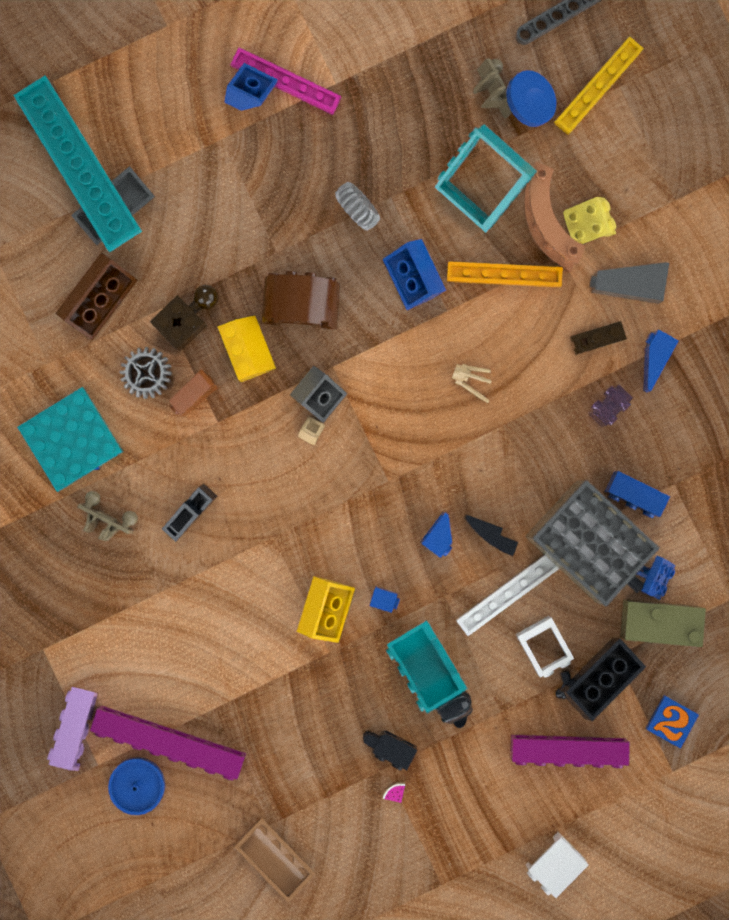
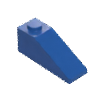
[643,329,679,393]

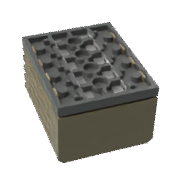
[525,480,660,607]

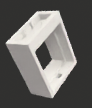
[515,616,574,678]

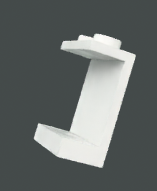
[526,832,588,898]

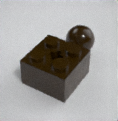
[150,285,218,352]

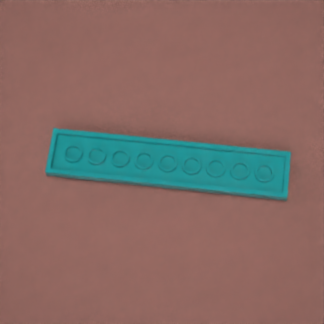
[13,75,142,252]

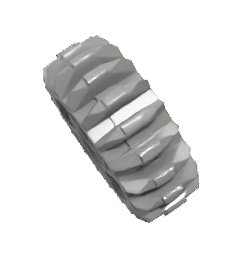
[335,182,380,231]
[120,347,172,399]

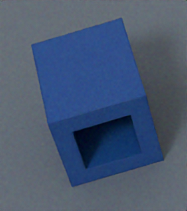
[370,586,400,613]

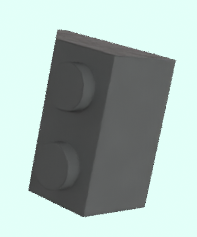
[290,366,347,423]

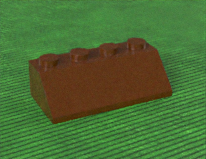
[55,253,138,340]

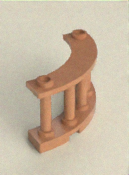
[524,162,586,272]

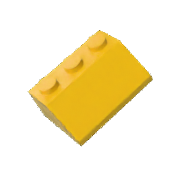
[218,316,276,382]
[296,576,355,643]

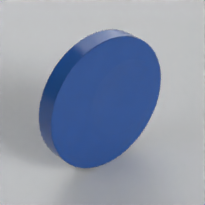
[506,70,556,127]
[108,757,165,815]

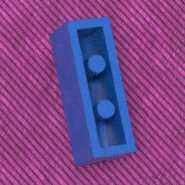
[604,471,670,519]

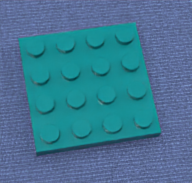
[17,387,124,492]

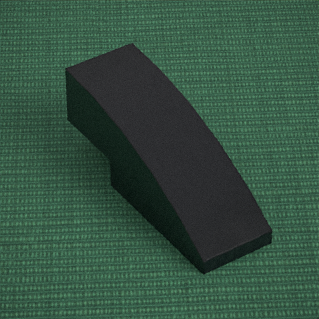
[162,483,218,542]
[464,514,518,556]

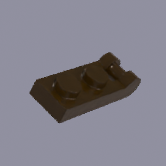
[570,321,627,355]

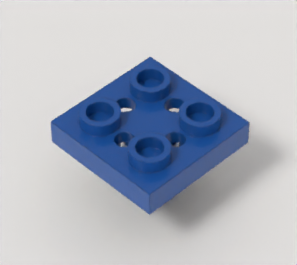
[636,555,676,600]

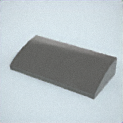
[71,166,155,245]

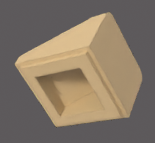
[298,416,325,445]

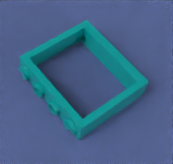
[435,124,537,233]

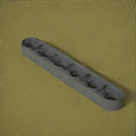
[516,0,602,45]

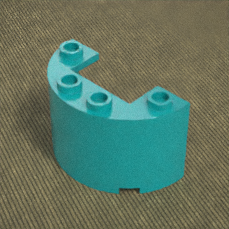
[386,621,468,713]

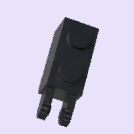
[363,730,418,771]

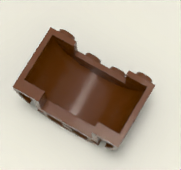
[261,271,340,330]

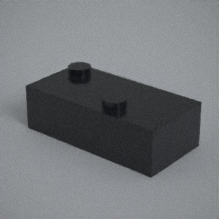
[560,638,646,722]

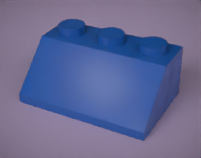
[383,239,446,310]

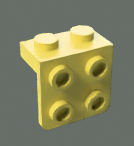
[563,197,616,244]

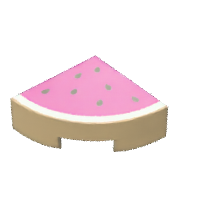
[382,782,405,803]

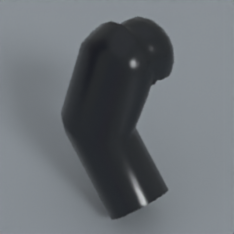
[555,670,571,699]

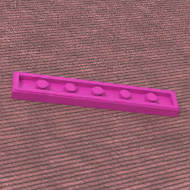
[231,47,341,115]

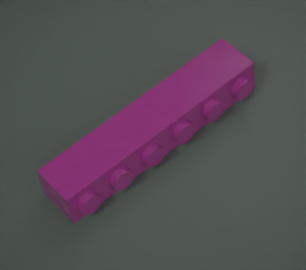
[510,735,630,768]

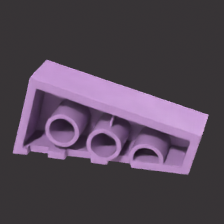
[48,687,98,771]

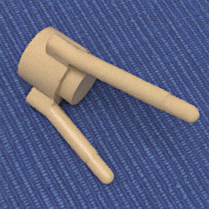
[452,364,492,403]

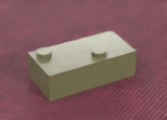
[620,599,706,647]

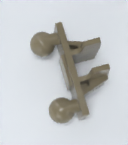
[473,58,512,119]
[77,491,138,541]

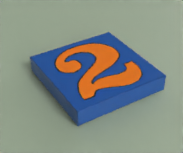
[645,695,699,749]

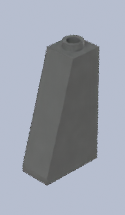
[589,262,669,304]

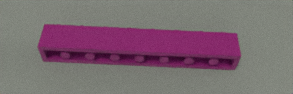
[90,705,246,780]

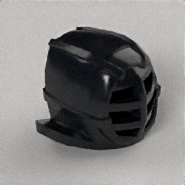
[436,691,473,728]

